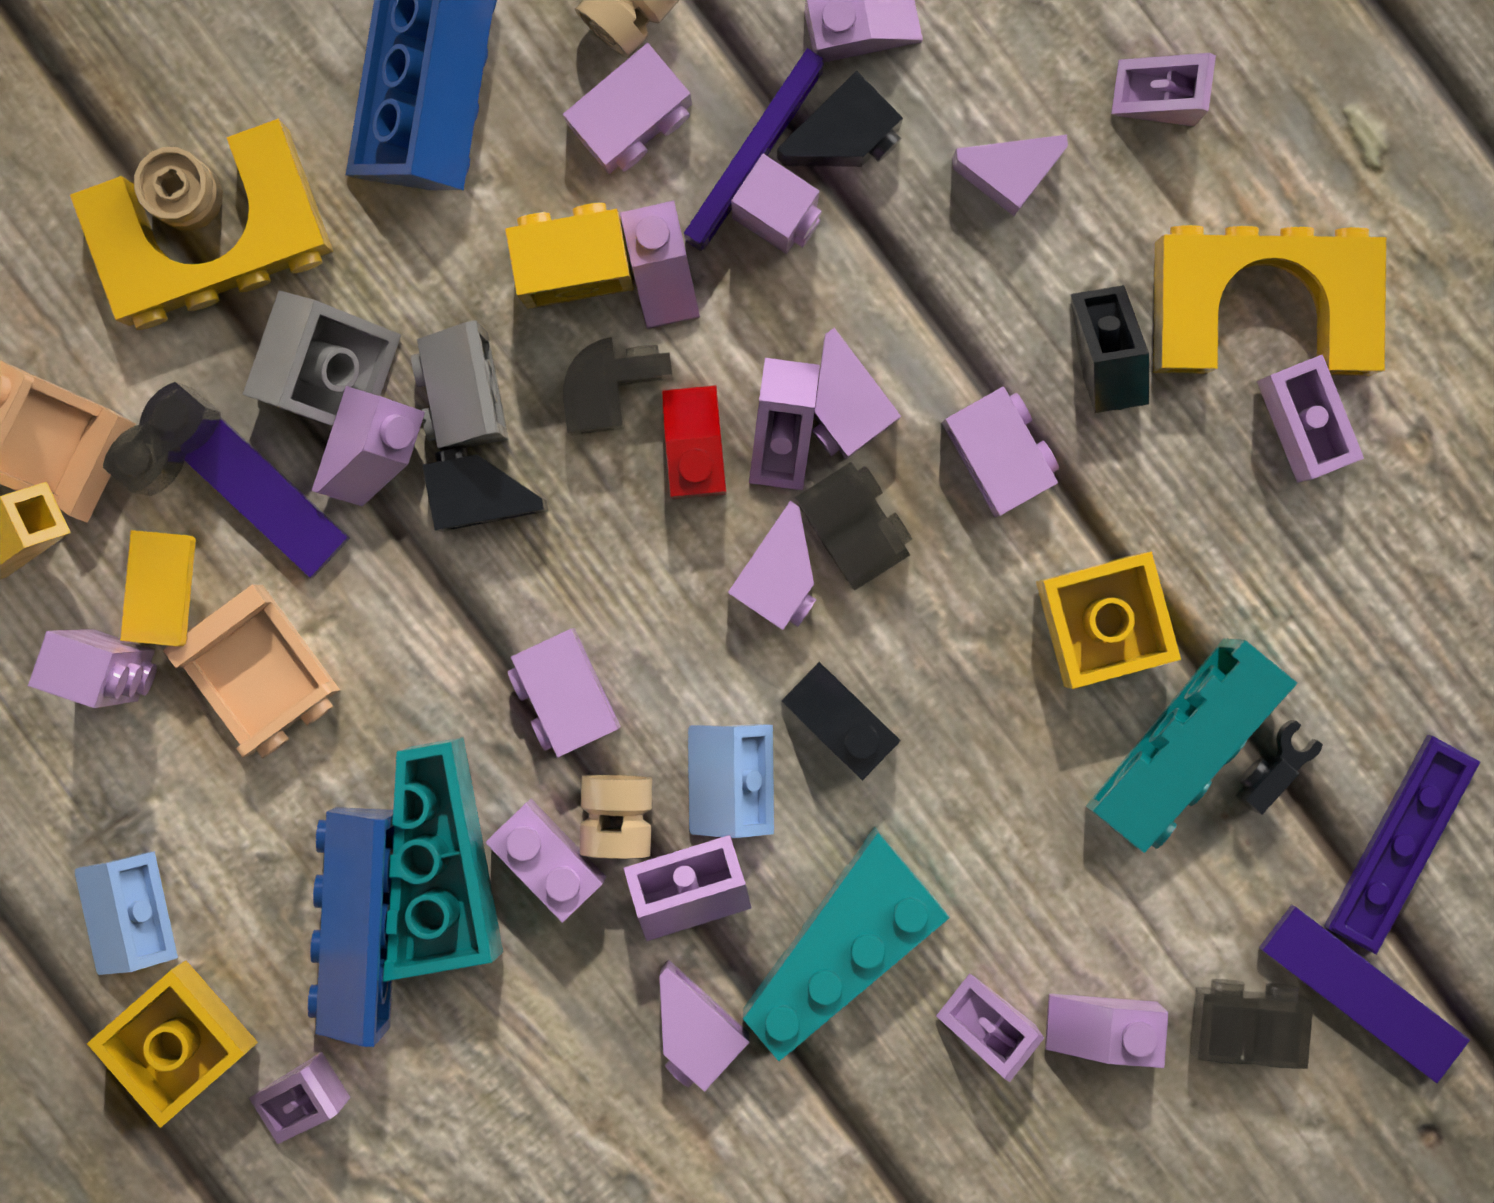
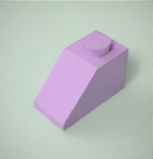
[804,0,923,63]
[620,201,700,329]
[812,328,901,459]
[749,358,820,490]
[312,386,425,506]
[728,501,816,630]
[659,960,749,1092]
[1045,994,1168,1068]

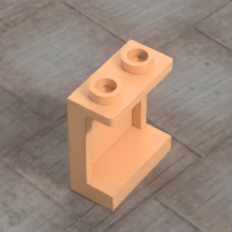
[0,361,136,523]
[163,584,340,759]

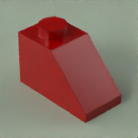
[662,385,727,500]

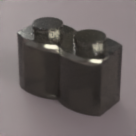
[103,382,221,496]
[794,462,912,591]
[1190,979,1314,1069]

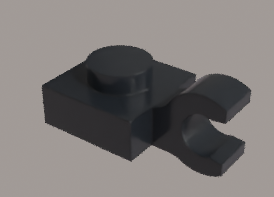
[1235,720,1323,815]

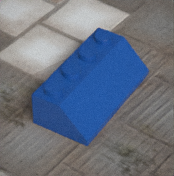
[345,0,497,190]
[308,807,395,1047]

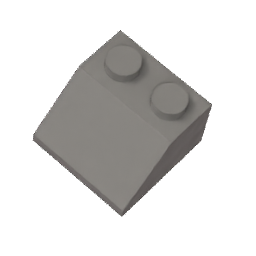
[243,290,401,426]
[411,320,509,451]

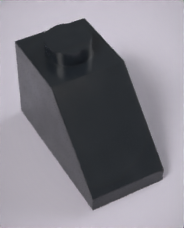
[777,70,903,167]
[1070,285,1149,413]
[422,447,548,532]
[781,662,901,781]

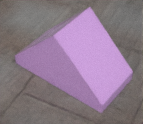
[1111,53,1216,127]
[952,135,1068,216]
[936,973,1044,1082]
[249,1052,351,1144]

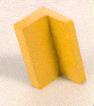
[120,530,196,647]

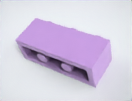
[28,629,157,708]

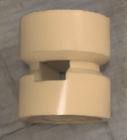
[575,0,679,59]
[134,147,223,231]
[580,775,652,859]

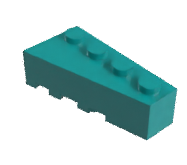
[1085,638,1298,853]
[383,737,504,982]
[743,827,950,1061]

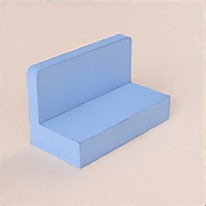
[688,724,774,838]
[75,851,178,975]

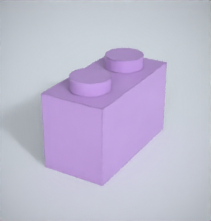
[563,43,692,174]
[731,154,822,254]
[1257,354,1364,483]
[942,386,1059,517]
[508,628,621,758]
[485,799,606,923]
[623,835,752,941]

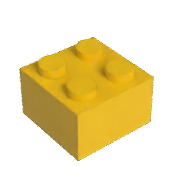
[505,203,634,309]
[1036,551,1181,689]
[87,960,258,1128]

